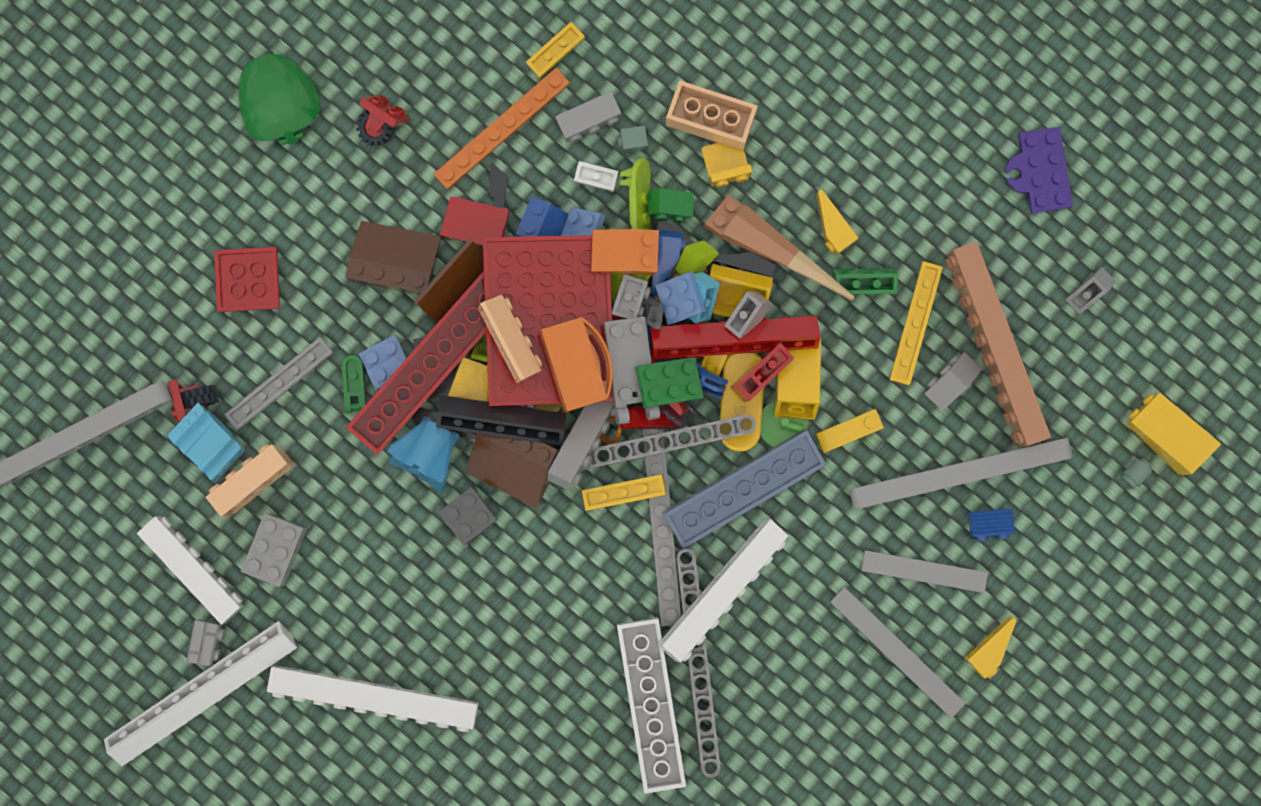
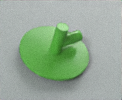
[760,401,808,447]

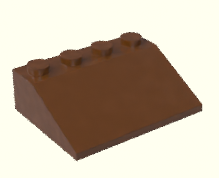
[345,221,441,295]
[414,239,484,323]
[465,433,560,509]

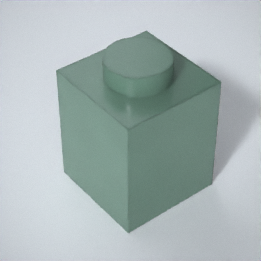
[617,126,648,153]

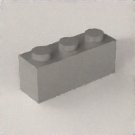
[555,91,622,143]

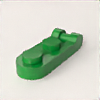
[342,355,367,414]

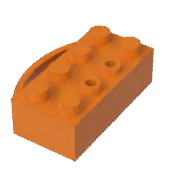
[539,317,613,413]

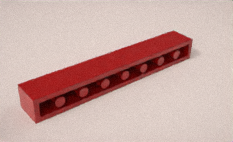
[650,316,821,360]

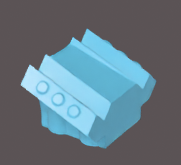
[167,403,246,483]

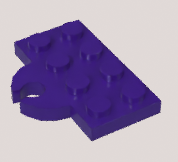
[1004,127,1073,214]

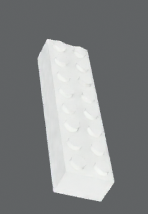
[617,617,686,794]

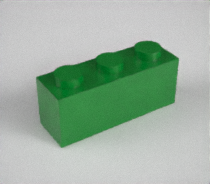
[832,268,898,295]

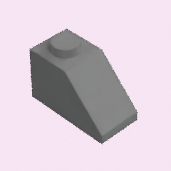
[1065,267,1116,315]
[724,292,773,338]

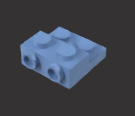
[359,335,407,390]

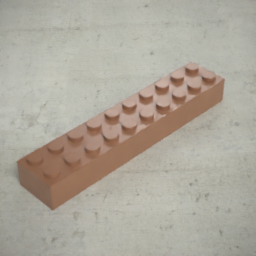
[945,241,1051,448]

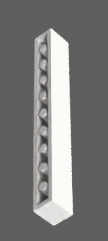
[104,621,297,766]
[267,665,479,732]

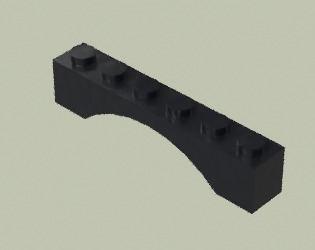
[657,221,776,277]

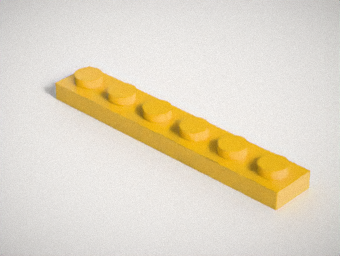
[889,261,943,386]

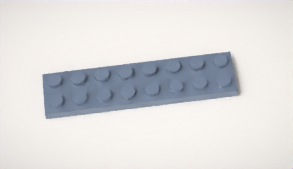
[662,429,826,549]

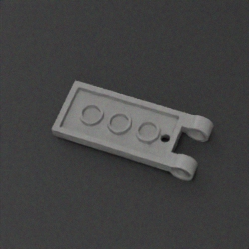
[603,316,660,425]

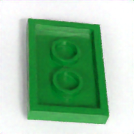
[635,357,704,408]

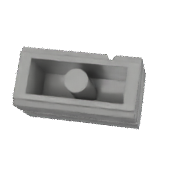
[187,619,225,666]

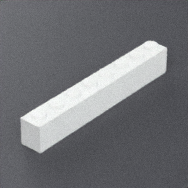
[657,519,788,663]

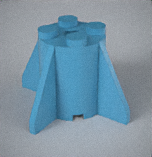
[387,416,460,492]

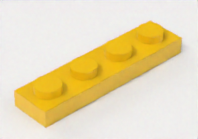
[582,474,667,511]

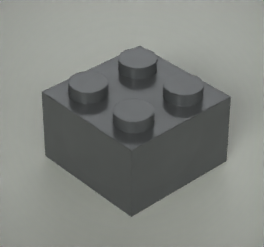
[438,487,498,545]

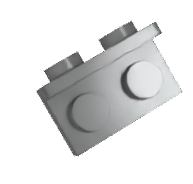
[612,274,651,319]

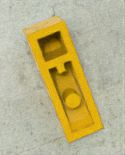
[816,189,858,256]
[816,409,884,453]
[964,616,1017,679]

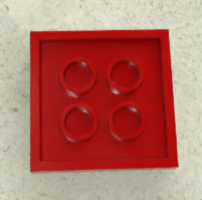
[214,247,280,313]

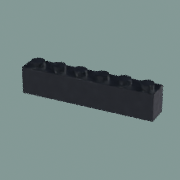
[436,395,567,446]

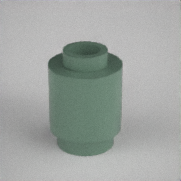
[1121,458,1152,489]

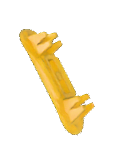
[720,353,764,452]

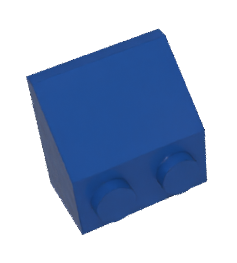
[516,196,569,237]

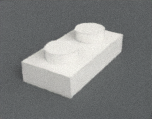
[574,161,619,192]

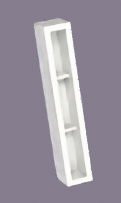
[137,516,244,625]

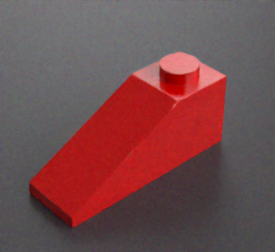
[730,343,794,402]

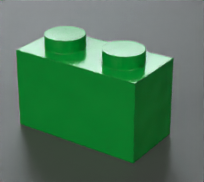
[648,188,694,223]

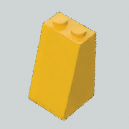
[774,338,821,420]
[1126,393,1221,475]

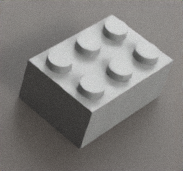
[241,513,308,587]

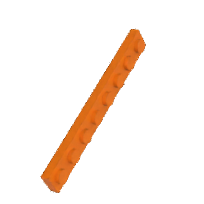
[434,68,570,190]

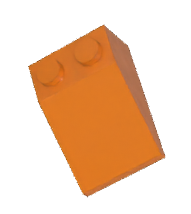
[591,229,659,276]

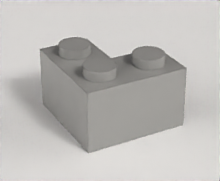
[925,352,982,411]

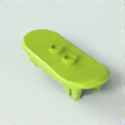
[620,158,651,230]

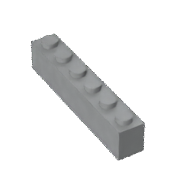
[548,402,615,491]

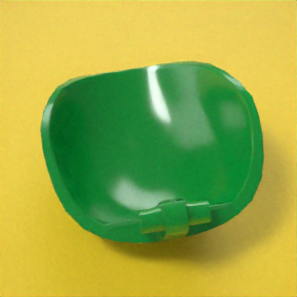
[238,54,320,146]

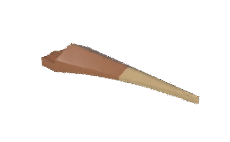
[704,194,854,300]

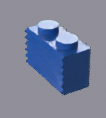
[968,509,1015,541]

